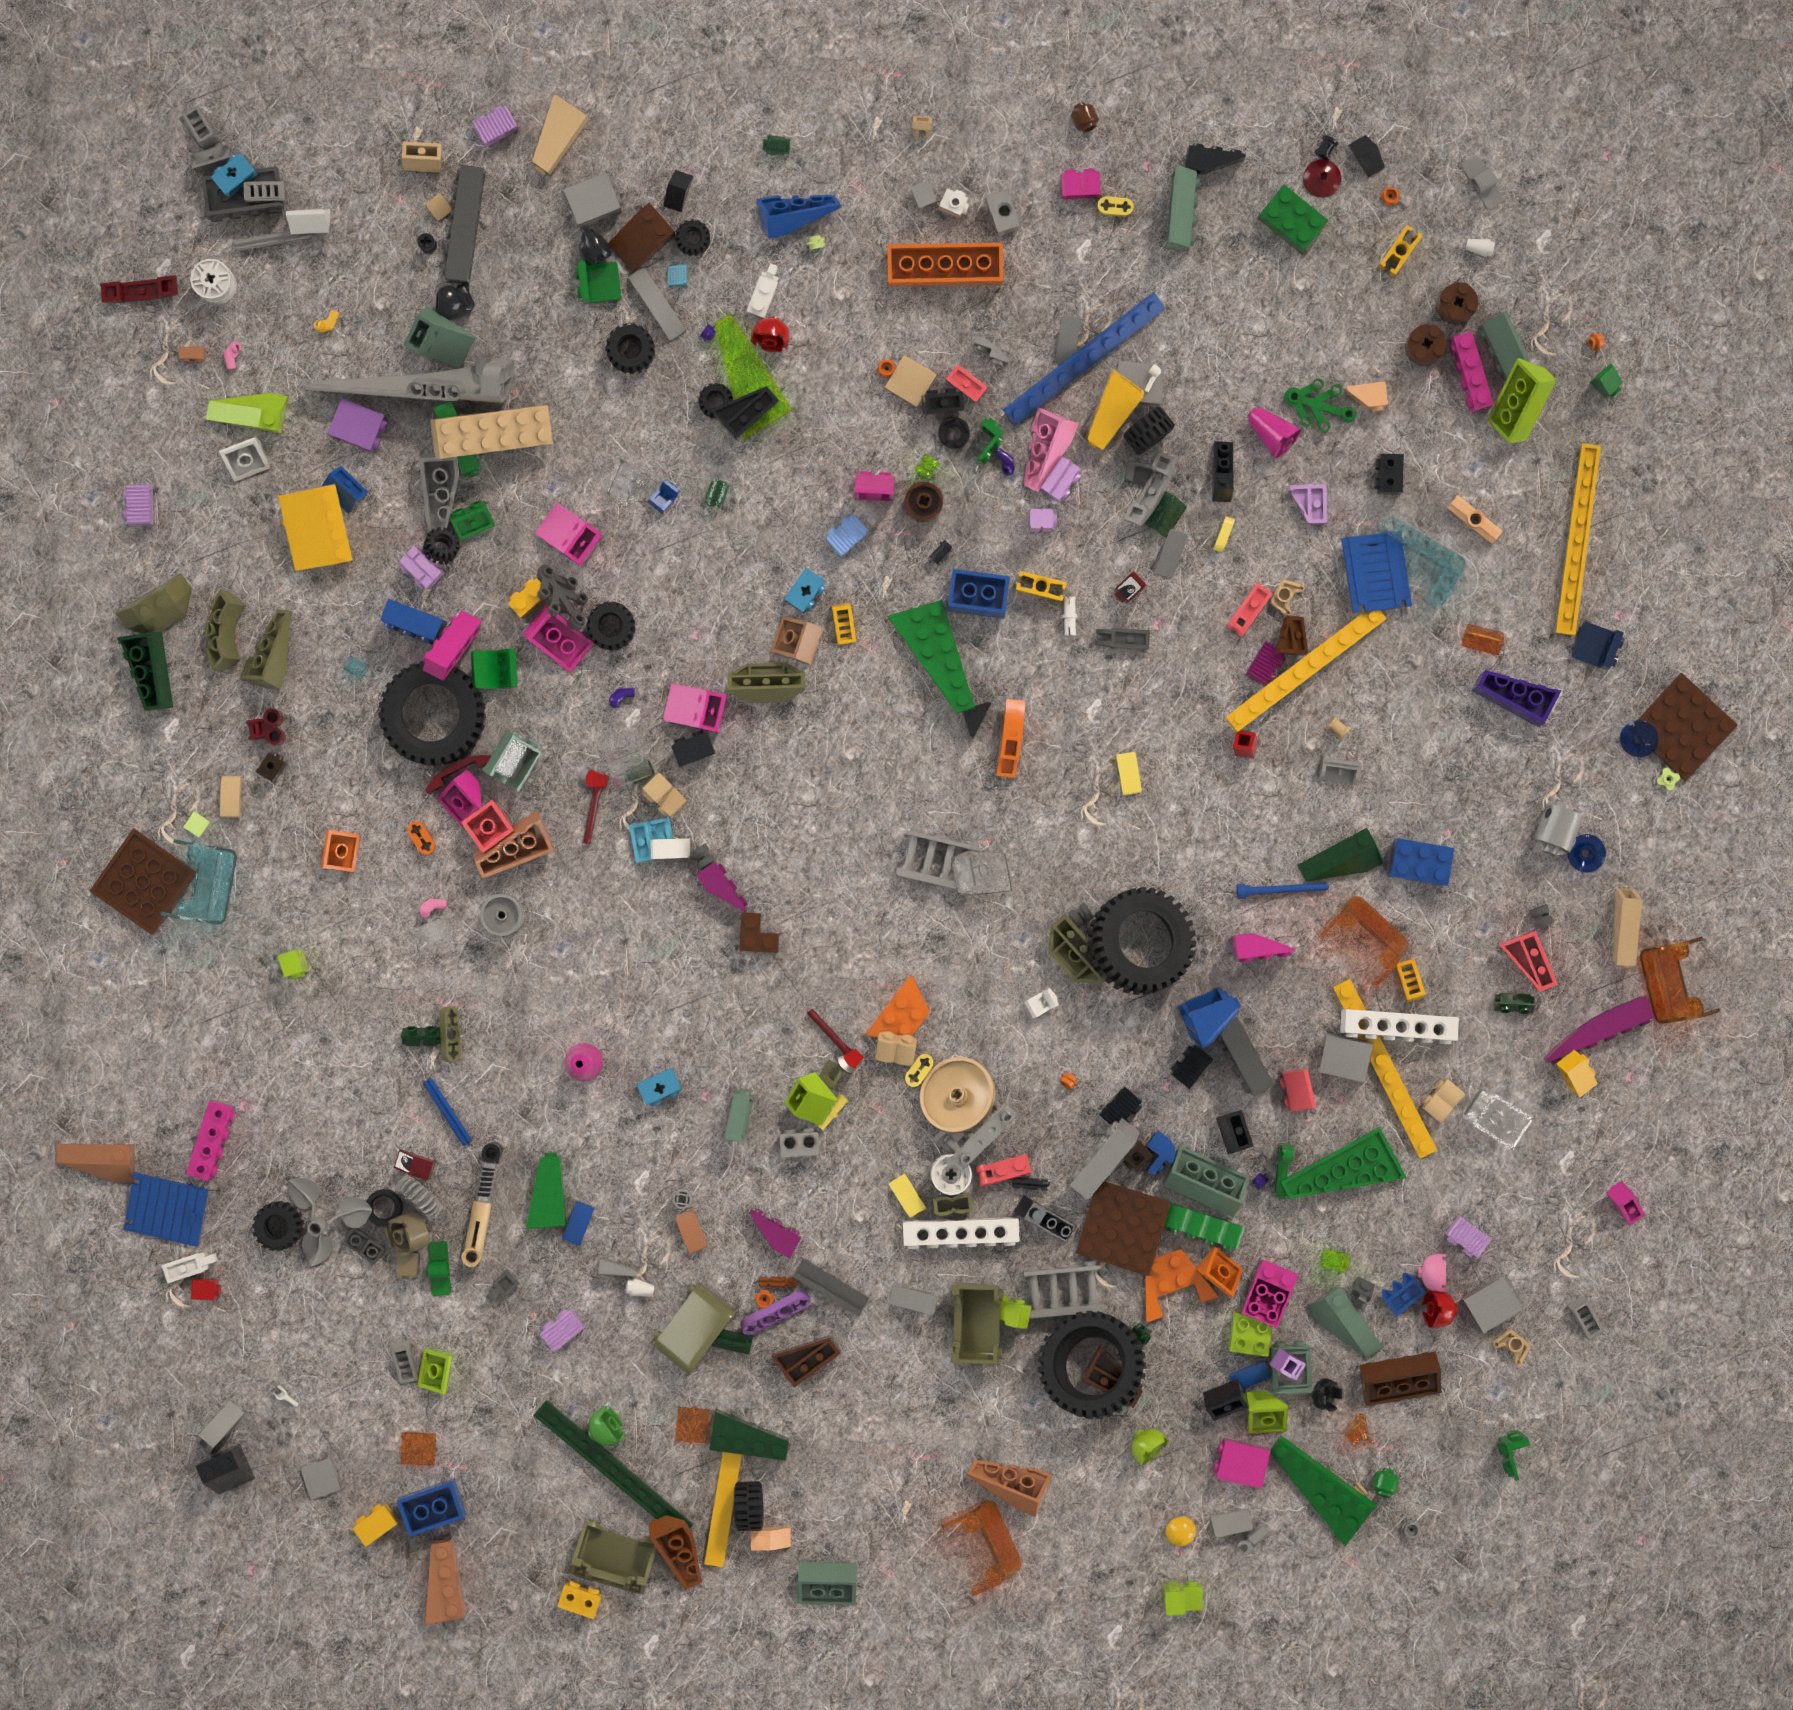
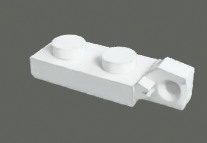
[746,263,779,319]
[162,1252,218,1284]

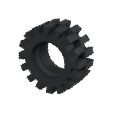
[675,219,710,256]
[698,383,733,419]
[423,527,460,565]

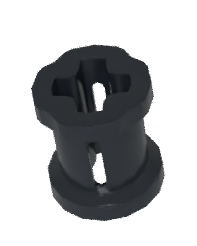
[1314,135,1338,161]
[417,233,437,254]

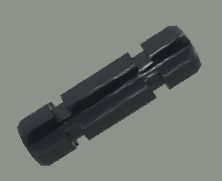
[1012,1177,1050,1191]

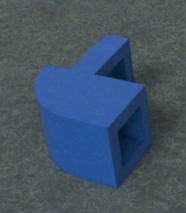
[1146,1130,1175,1175]

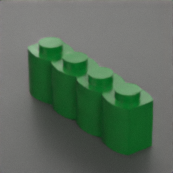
[1165,1203,1245,1251]

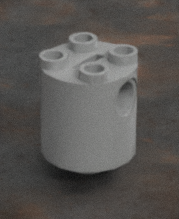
[1534,801,1585,856]

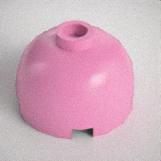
[1419,1254,1446,1293]

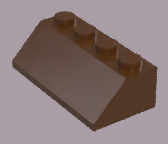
[1360,1351,1442,1406]

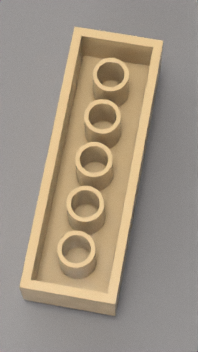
[430,405,553,459]

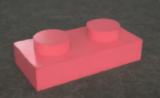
[946,364,988,403]

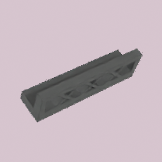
[793,1258,869,1316]

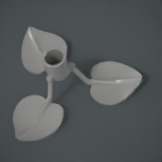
[288,1178,372,1266]

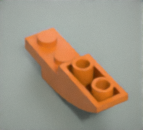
[996,698,1025,778]

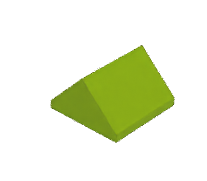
[417,1348,453,1395]

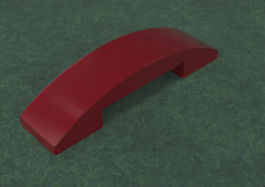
[100,275,178,303]
[425,755,492,794]

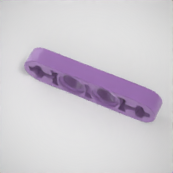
[740,1290,811,1335]

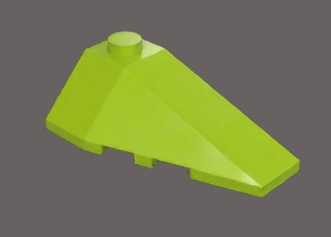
[205,393,288,434]

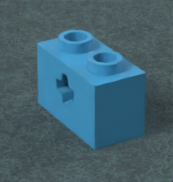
[211,153,258,198]
[784,568,826,614]
[636,1067,682,1107]

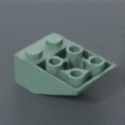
[404,307,476,368]

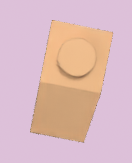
[1345,382,1388,412]
[751,1527,791,1550]

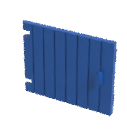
[1341,531,1412,613]
[124,1172,209,1247]

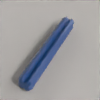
[423,1078,472,1146]

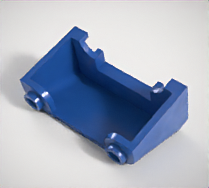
[1177,988,1241,1048]

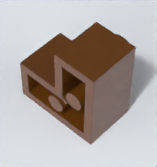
[739,912,780,953]

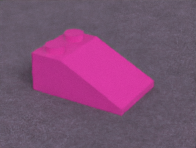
[855,471,894,501]
[522,604,594,672]

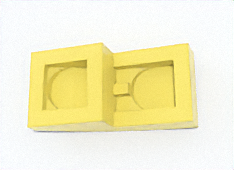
[1116,752,1142,795]
[889,1174,927,1219]

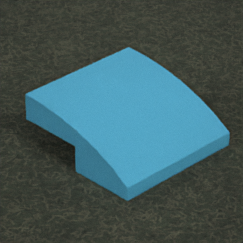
[629,818,674,863]

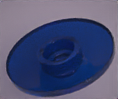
[1620,720,1659,757]
[1567,834,1606,873]

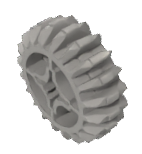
[394,1175,442,1220]

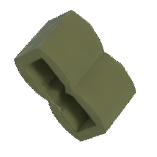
[933,1192,973,1216]

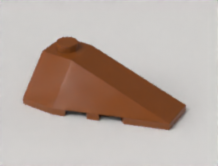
[649,1515,702,1590]

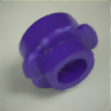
[700,324,716,342]
[1252,1173,1269,1190]

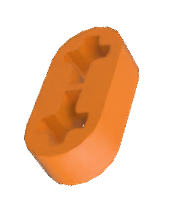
[407,821,436,855]

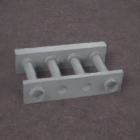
[896,828,981,893]
[933,1092,1018,1170]
[1023,1261,1105,1319]

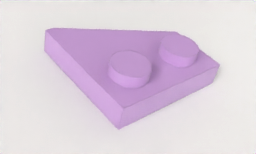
[1289,484,1327,524]

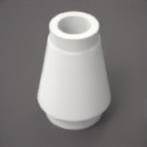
[1466,239,1495,258]
[625,1277,654,1297]

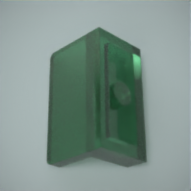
[1144,491,1187,538]

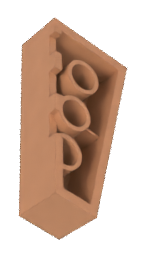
[474,810,554,879]
[425,1537,466,1625]

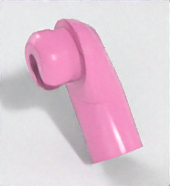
[224,342,242,370]
[419,898,447,918]

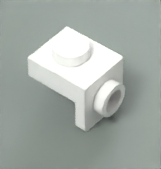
[1025,988,1059,1019]

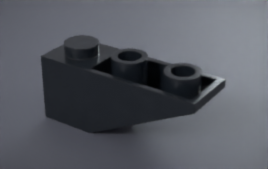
[1185,143,1246,175]
[1212,441,1234,502]
[1014,1195,1076,1242]

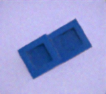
[562,1201,595,1246]

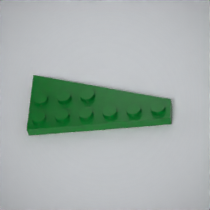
[1270,1435,1376,1547]

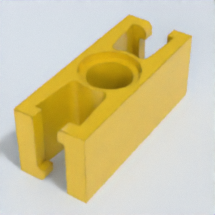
[1377,225,1423,278]
[1015,571,1067,603]

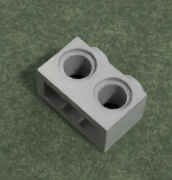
[780,1128,820,1157]

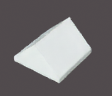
[286,209,330,234]
[219,437,270,482]

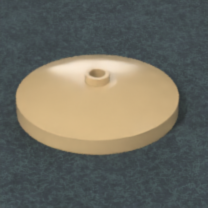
[920,1057,995,1134]

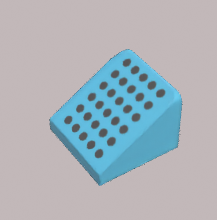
[668,264,688,286]

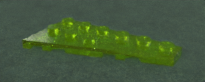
[714,313,792,441]

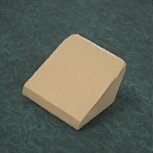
[425,193,452,222]

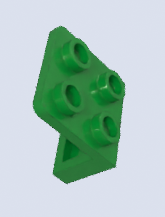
[575,261,621,304]
[976,418,1004,466]
[471,648,517,689]
[1497,1430,1530,1481]

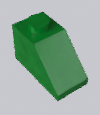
[1589,363,1623,399]

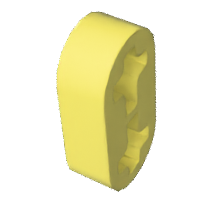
[1097,196,1134,217]
[1213,516,1235,553]
[905,1054,933,1087]

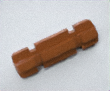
[759,1276,797,1288]

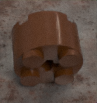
[1436,283,1478,325]
[1405,324,1446,366]
[905,482,943,523]

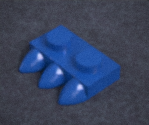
[1382,1273,1427,1317]

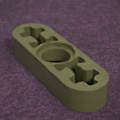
[439,1006,461,1062]

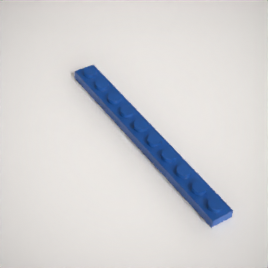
[1003,292,1165,426]

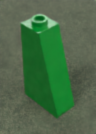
[433,401,482,478]
[527,1152,567,1229]

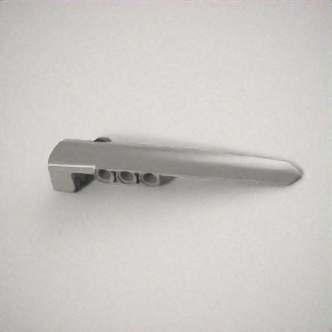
[301,354,515,403]

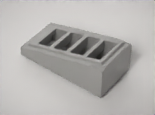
[182,105,220,150]
[243,181,285,204]
[598,1258,639,1277]
[1567,1296,1605,1340]
[390,1340,419,1384]

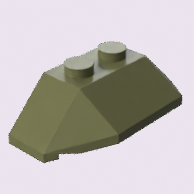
[115,573,192,633]
[728,663,805,703]
[1049,914,1108,984]

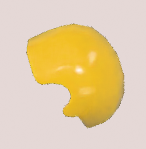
[1166,1516,1196,1547]

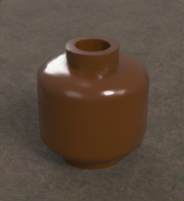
[1071,102,1099,133]

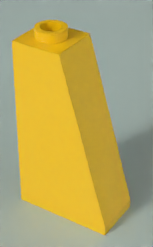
[1087,369,1144,450]

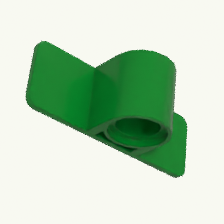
[427,1241,451,1296]

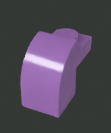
[1269,1347,1306,1380]

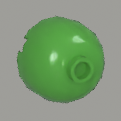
[588,1406,625,1446]

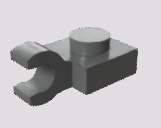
[486,1270,520,1302]
[1351,1277,1375,1309]

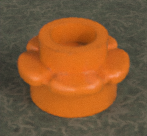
[1381,187,1400,206]
[1588,333,1605,351]
[877,360,896,378]
[1059,1073,1077,1090]
[755,1290,774,1309]

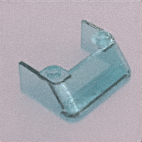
[160,839,237,925]

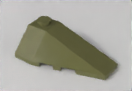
[240,610,291,689]

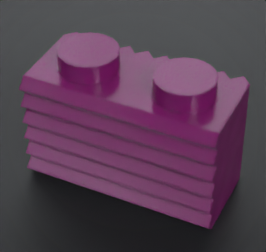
[1245,641,1286,686]

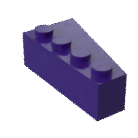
[1472,670,1562,727]

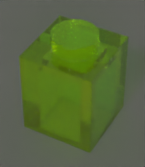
[1320,1247,1351,1273]

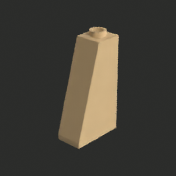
[532,94,588,176]
[1613,888,1642,968]

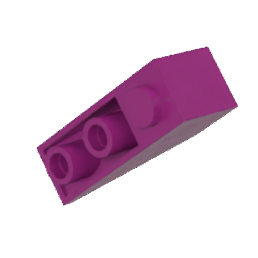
[696,862,748,912]
[749,1208,801,1258]

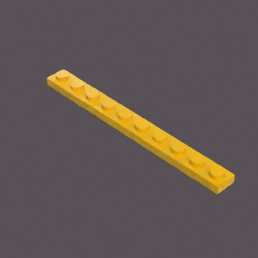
[1555,443,1601,636]
[1225,610,1387,733]
[1332,979,1437,1159]

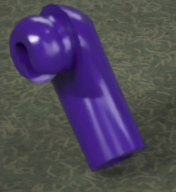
[994,448,1015,476]
[609,688,635,708]

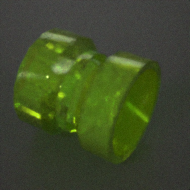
[914,454,940,480]

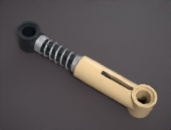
[462,1142,503,1267]

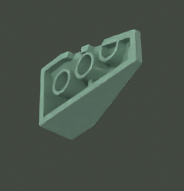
[1307,1285,1383,1359]

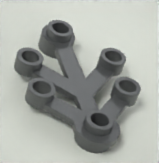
[537,565,588,631]

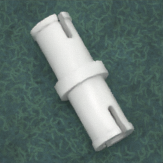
[1062,597,1077,637]

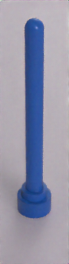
[1236,883,1329,899]

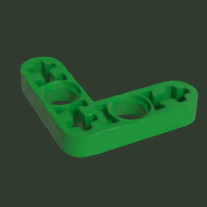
[1275,1143,1294,1199]

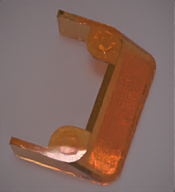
[1316,896,1409,987]
[1640,937,1721,1024]
[940,1500,1022,1596]

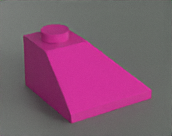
[437,769,481,827]

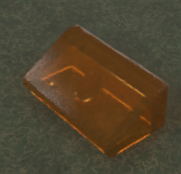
[1462,624,1504,655]

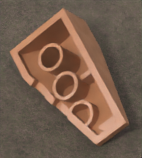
[57,1143,134,1183]
[967,1460,1052,1517]

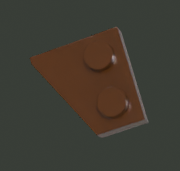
[1275,616,1309,656]

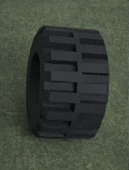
[606,323,655,374]
[1123,407,1175,455]
[586,601,636,651]
[252,1201,304,1251]
[734,1481,764,1531]

